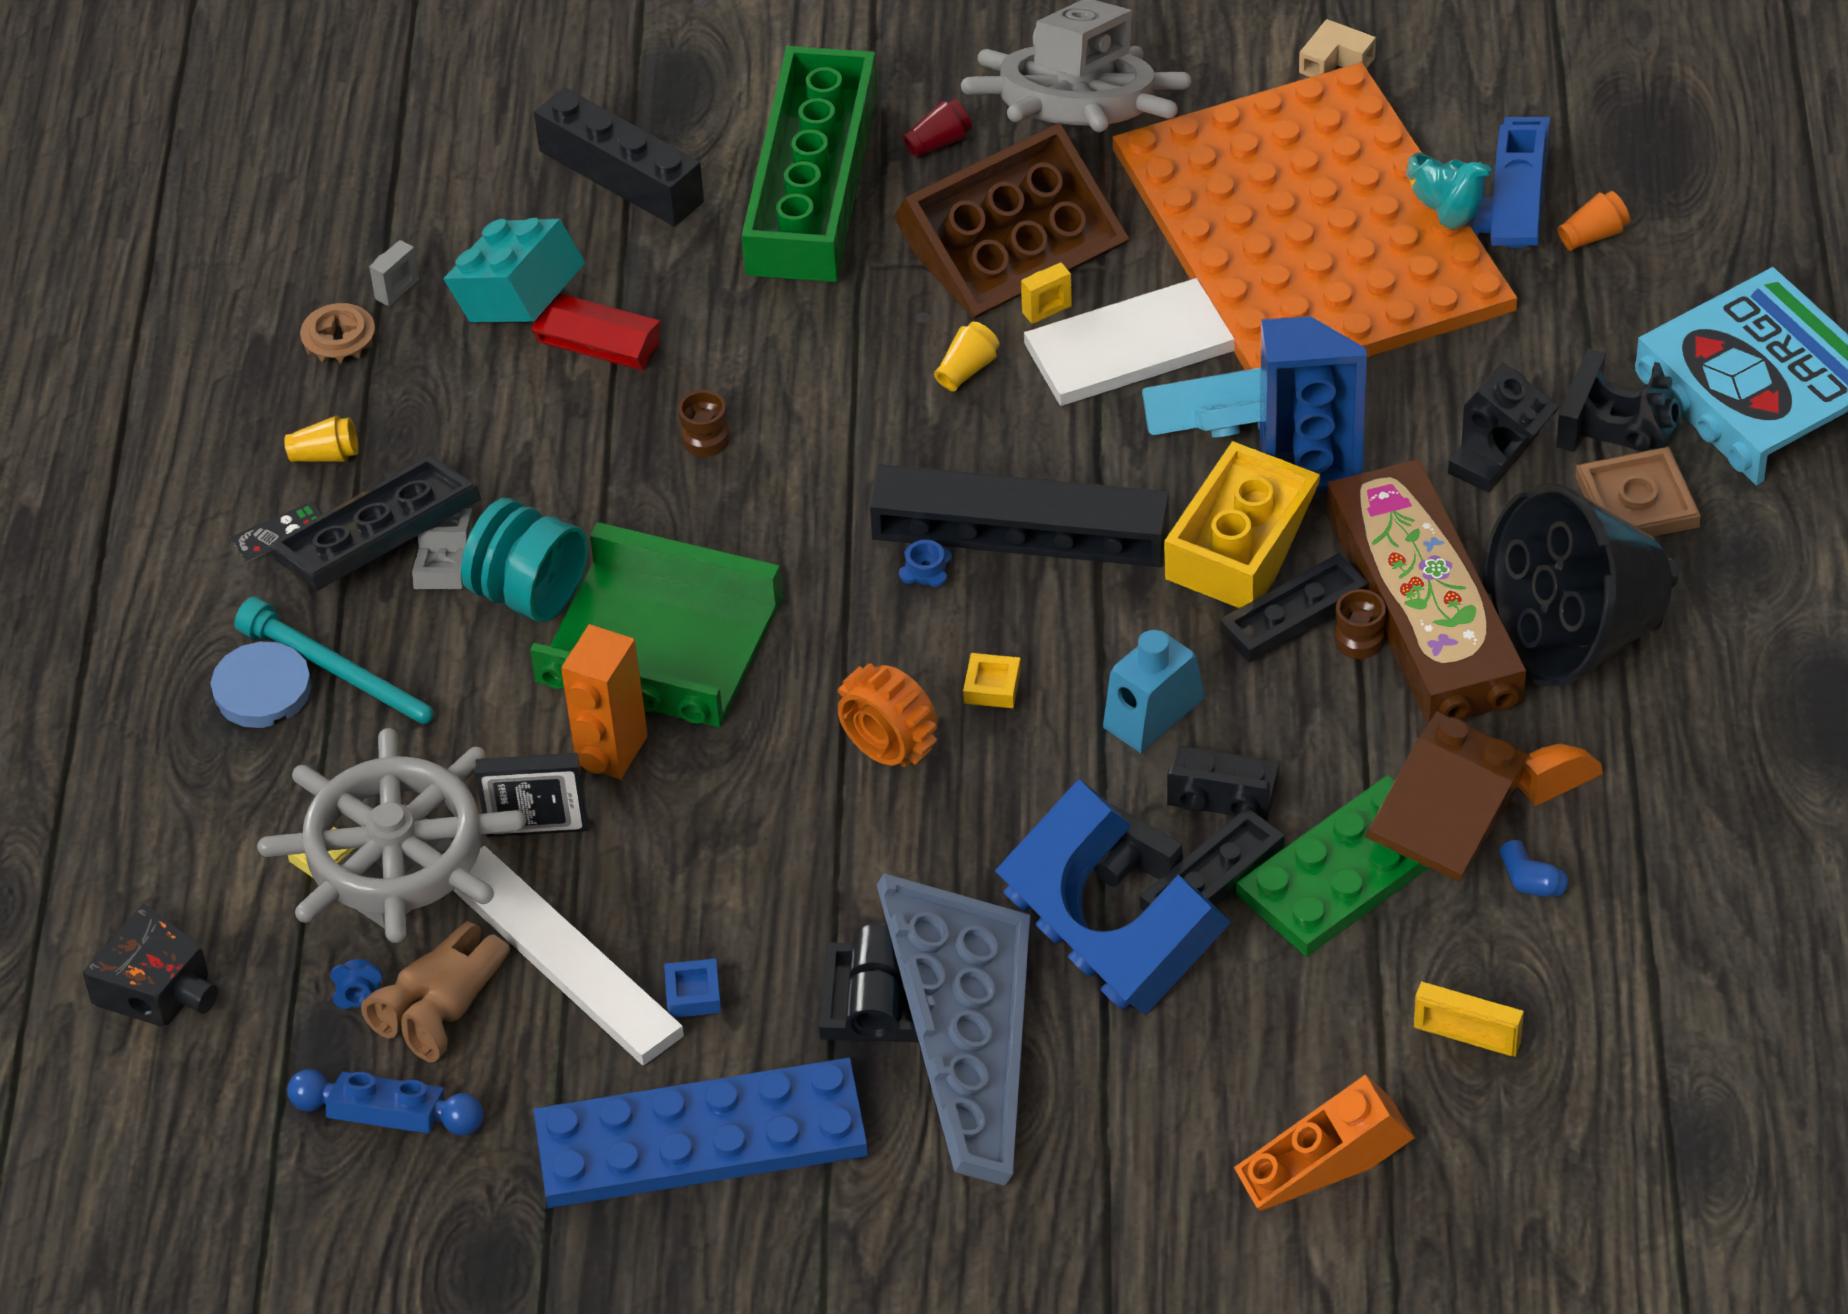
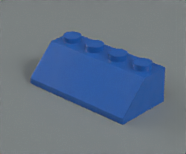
[1259,316,1367,493]

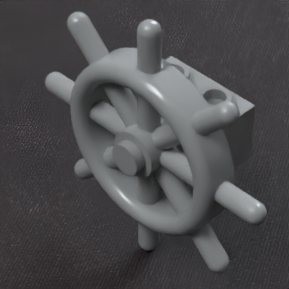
[961,0,1191,132]
[257,728,526,943]

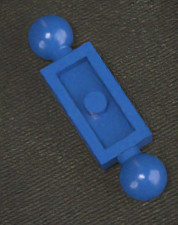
[287,1069,484,1136]

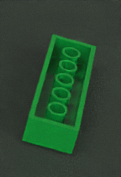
[741,46,878,282]

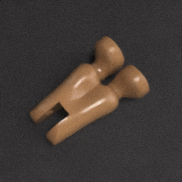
[361,921,510,1062]

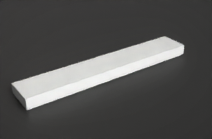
[453,846,684,1066]

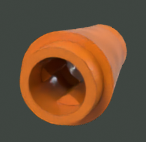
[1557,191,1630,251]

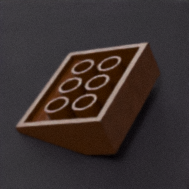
[893,122,1129,319]

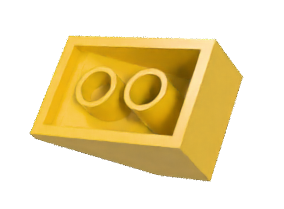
[1164,441,1320,608]

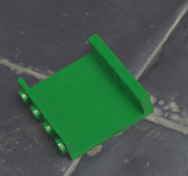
[530,522,783,728]

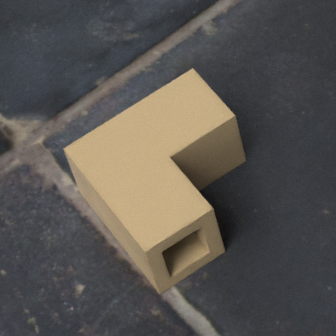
[1299,19,1376,77]

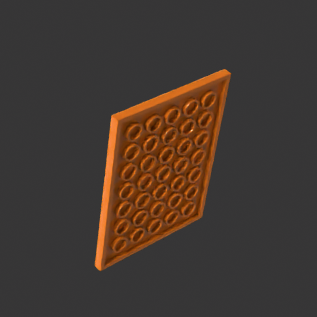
[1113,62,1517,370]

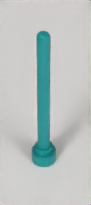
[234,596,434,724]

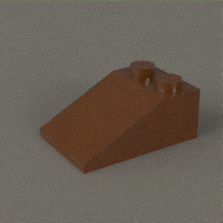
[1366,711,1529,882]

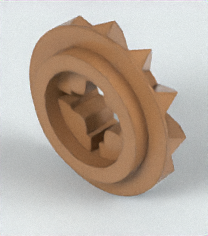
[300,303,376,364]

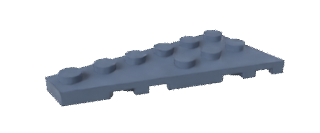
[877,873,1030,1186]

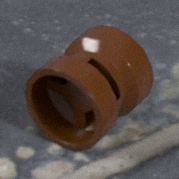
[678,390,729,457]
[1335,589,1386,659]

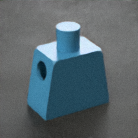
[1103,630,1204,754]

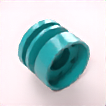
[460,498,588,623]

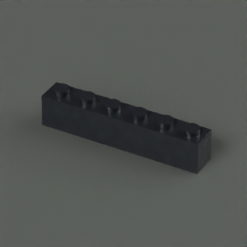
[870,464,1169,567]

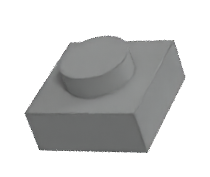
[369,240,419,306]

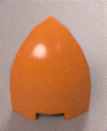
[1518,743,1603,806]

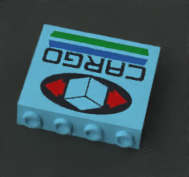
[1635,267,1848,486]

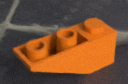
[1234,1074,1415,1211]

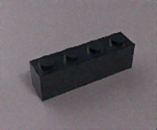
[534,87,704,227]

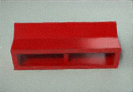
[531,293,660,371]

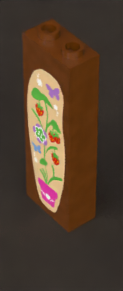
[1326,459,1526,725]

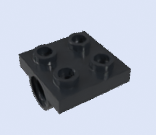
[819,924,919,1042]

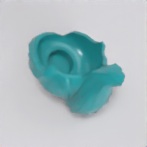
[1405,153,1493,230]

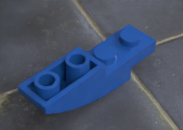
[1491,117,1551,248]

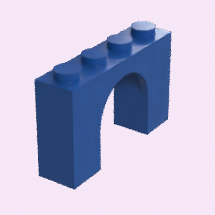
[995,779,1231,1015]

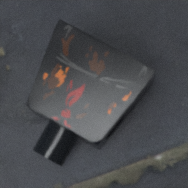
[82,904,218,1027]

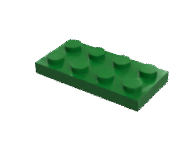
[1236,775,1429,957]

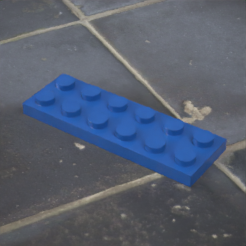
[533,1057,868,1208]

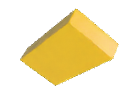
[1414,981,1524,1057]

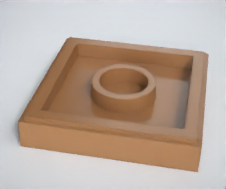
[1575,447,1701,537]

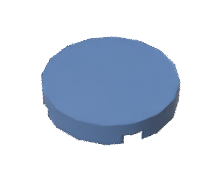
[210,641,312,728]

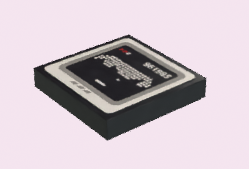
[475,753,588,837]

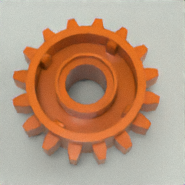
[837,663,937,767]

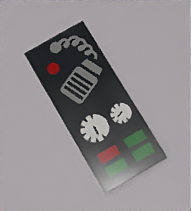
[230,501,322,562]

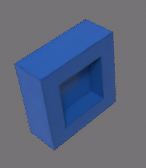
[664,958,721,1018]

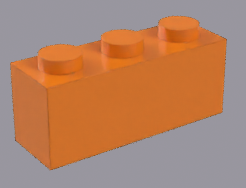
[561,624,648,780]

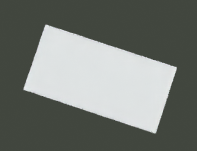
[1024,278,1234,406]

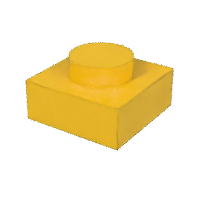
[1021,262,1072,324]
[963,653,1021,709]

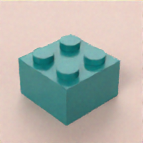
[443,218,586,322]

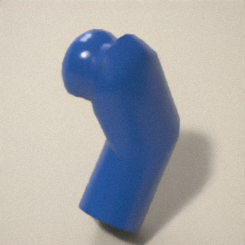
[1499,840,1568,897]

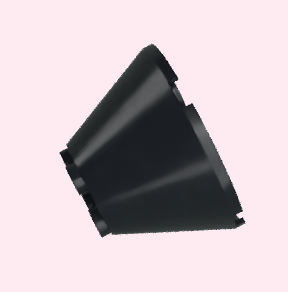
[1483,484,1679,686]

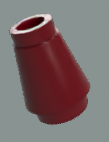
[903,98,973,158]

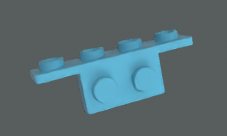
[1142,367,1261,437]

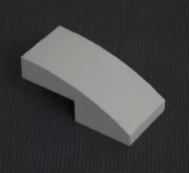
[412,508,473,589]

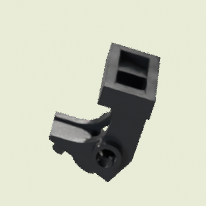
[1556,349,1681,452]
[1448,362,1559,493]

